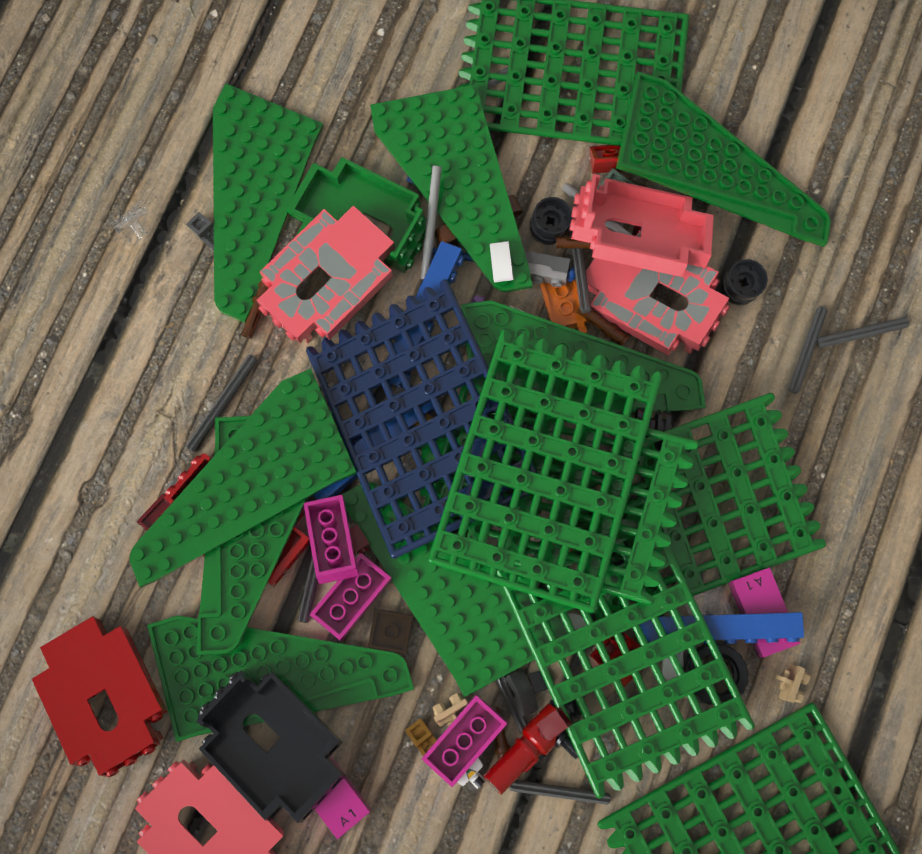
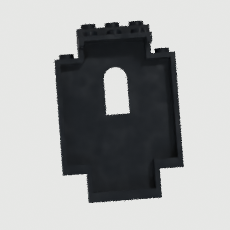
[196,671,346,823]

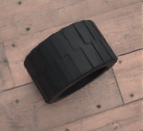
[683,643,749,705]

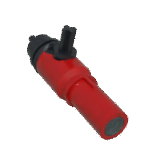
[483,694,587,795]

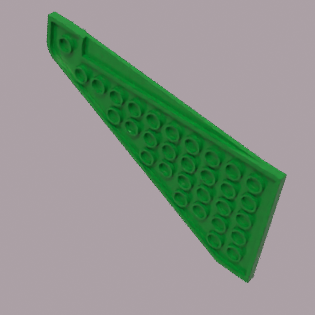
[616,71,831,247]
[213,83,324,323]
[370,84,532,293]
[461,300,706,416]
[129,369,356,588]
[197,411,332,656]
[342,482,567,697]
[147,615,414,742]

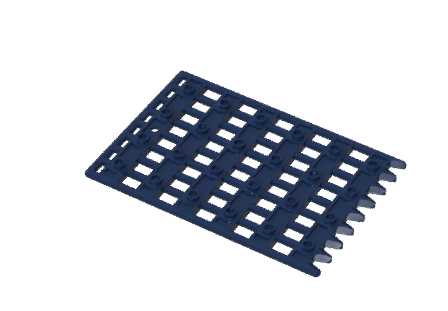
[306,279,538,559]

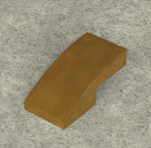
[405,718,437,756]

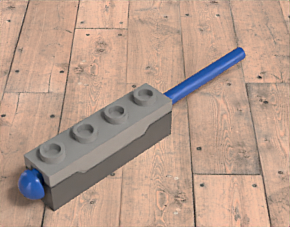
[432,248,576,287]

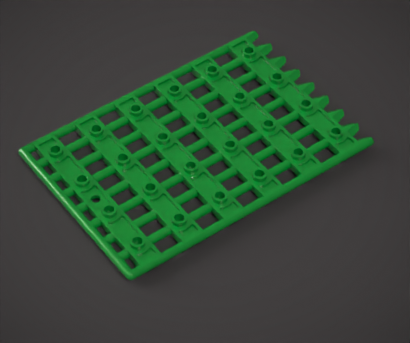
[456,0,689,146]
[428,329,663,613]
[416,383,699,605]
[549,393,826,620]
[497,496,755,799]
[597,703,901,854]

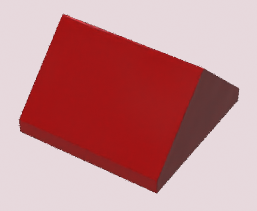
[590,145,623,174]

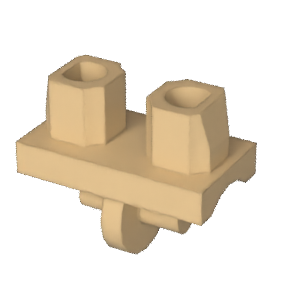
[775,664,811,703]
[433,693,468,728]

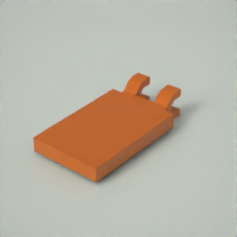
[539,279,589,334]

